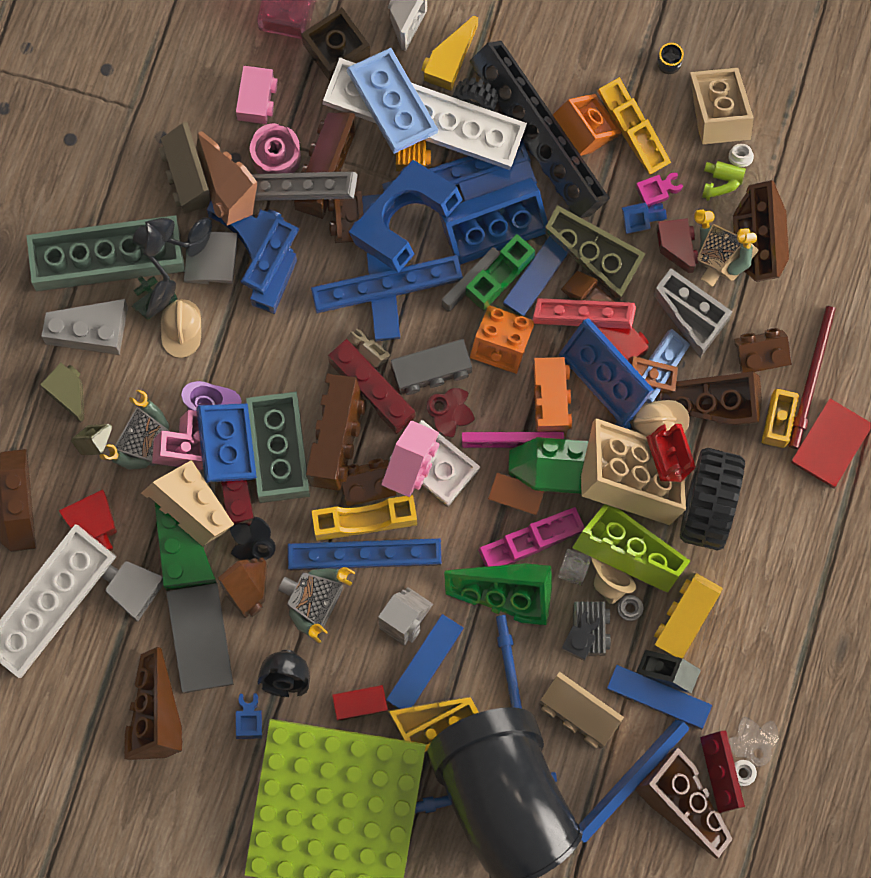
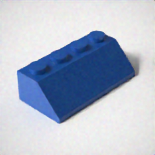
[439,178,548,265]

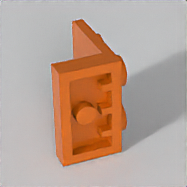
[470,306,535,374]

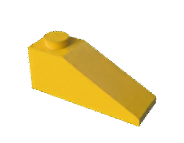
[421,16,478,91]

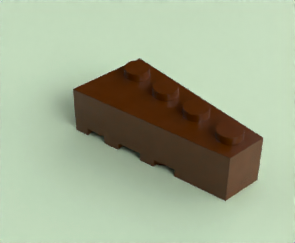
[306,373,367,491]

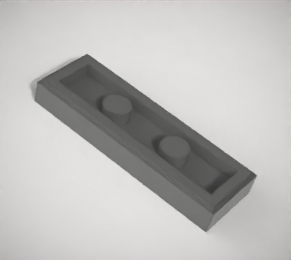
[442,247,500,312]

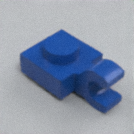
[622,202,667,234]

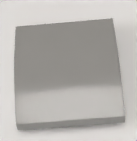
[184,232,238,284]

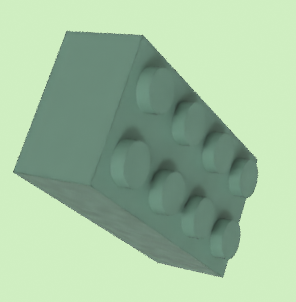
[246,392,310,503]

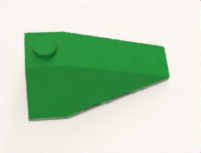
[444,563,552,625]

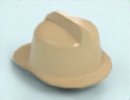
[161,299,201,358]
[630,400,690,436]
[591,557,636,604]

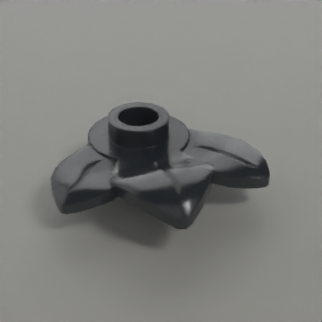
[230,517,276,560]

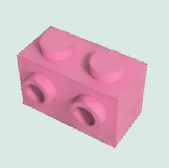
[236,66,278,124]

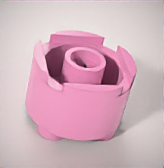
[250,123,301,174]

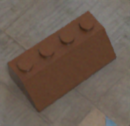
[292,112,356,219]

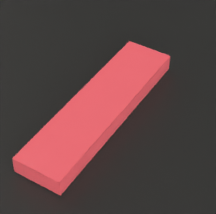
[533,298,636,329]

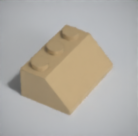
[539,672,624,749]

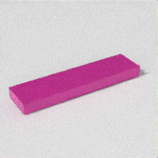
[462,432,564,448]

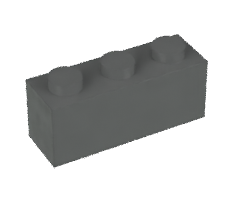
[391,339,472,395]

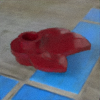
[426,388,475,438]

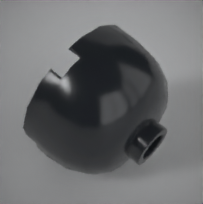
[257,649,310,697]

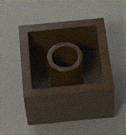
[301,7,371,81]

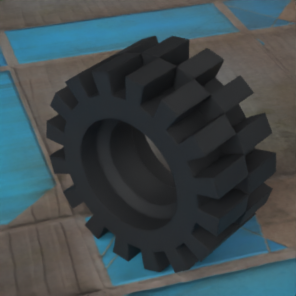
[452,78,498,112]

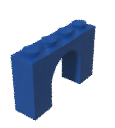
[349,160,463,273]

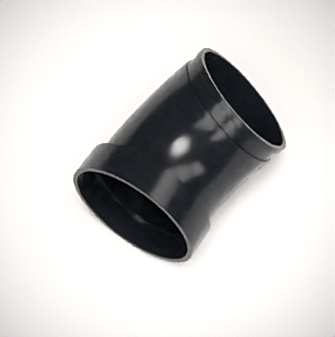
[428,707,583,878]

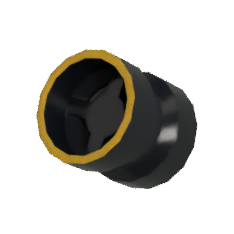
[657,43,684,74]

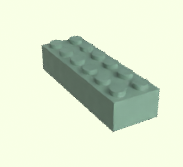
[26,215,185,291]

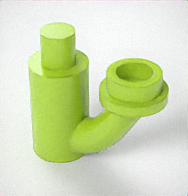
[702,161,746,201]

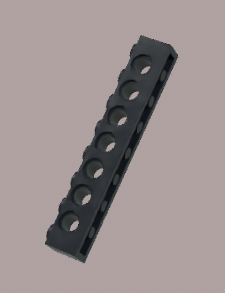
[470,41,610,218]

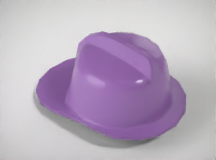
[181,381,242,411]

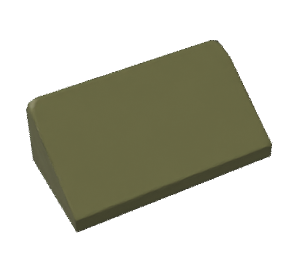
[71,424,112,455]

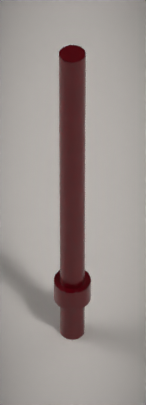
[789,306,836,449]

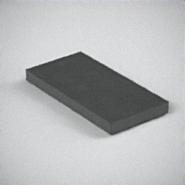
[167,583,234,693]

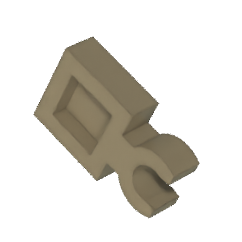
[346,329,391,368]

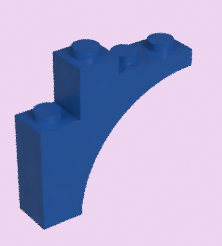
[207,201,297,314]

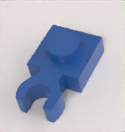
[236,693,262,739]

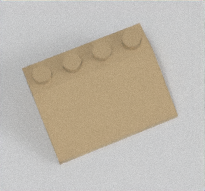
[581,418,686,525]

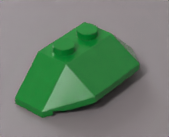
[508,437,589,494]

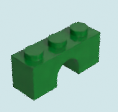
[465,234,535,311]

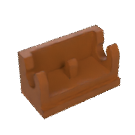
[488,473,545,515]

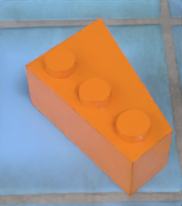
[533,357,572,437]

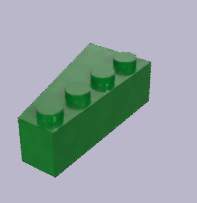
[154,501,217,591]

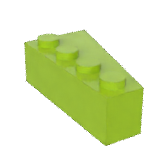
[572,504,690,593]

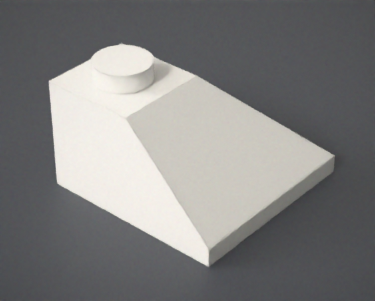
[388,0,427,51]

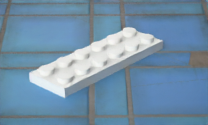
[0,524,117,678]

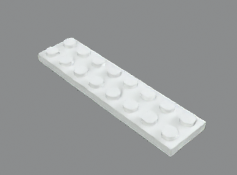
[323,58,527,170]

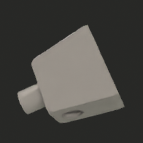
[101,561,164,622]

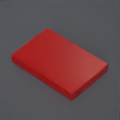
[791,398,871,488]

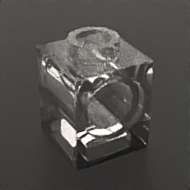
[558,549,592,586]

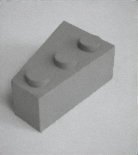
[654,268,732,358]
[42,299,128,355]
[378,587,433,646]

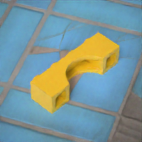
[311,495,417,541]

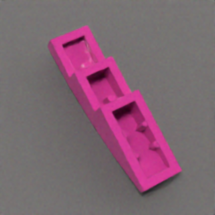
[478,507,585,567]

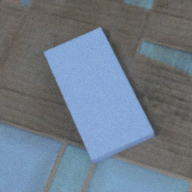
[347,48,438,154]

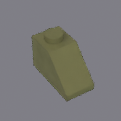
[40,363,84,422]

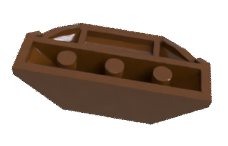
[733,180,789,282]
[0,449,36,552]

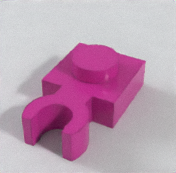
[636,173,683,207]

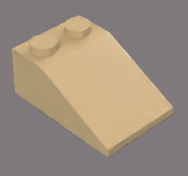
[690,68,753,144]

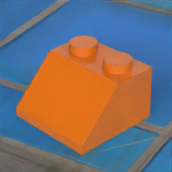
[553,94,622,156]

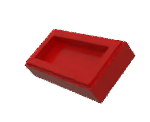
[332,685,388,721]

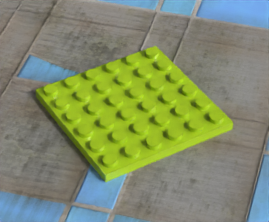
[244,719,426,878]

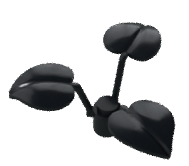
[132,218,212,317]

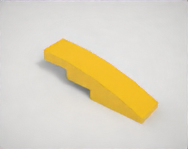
[597,77,671,175]

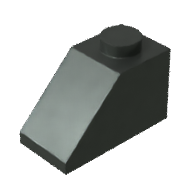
[636,650,701,694]

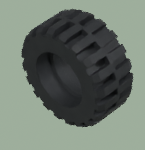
[680,448,745,551]

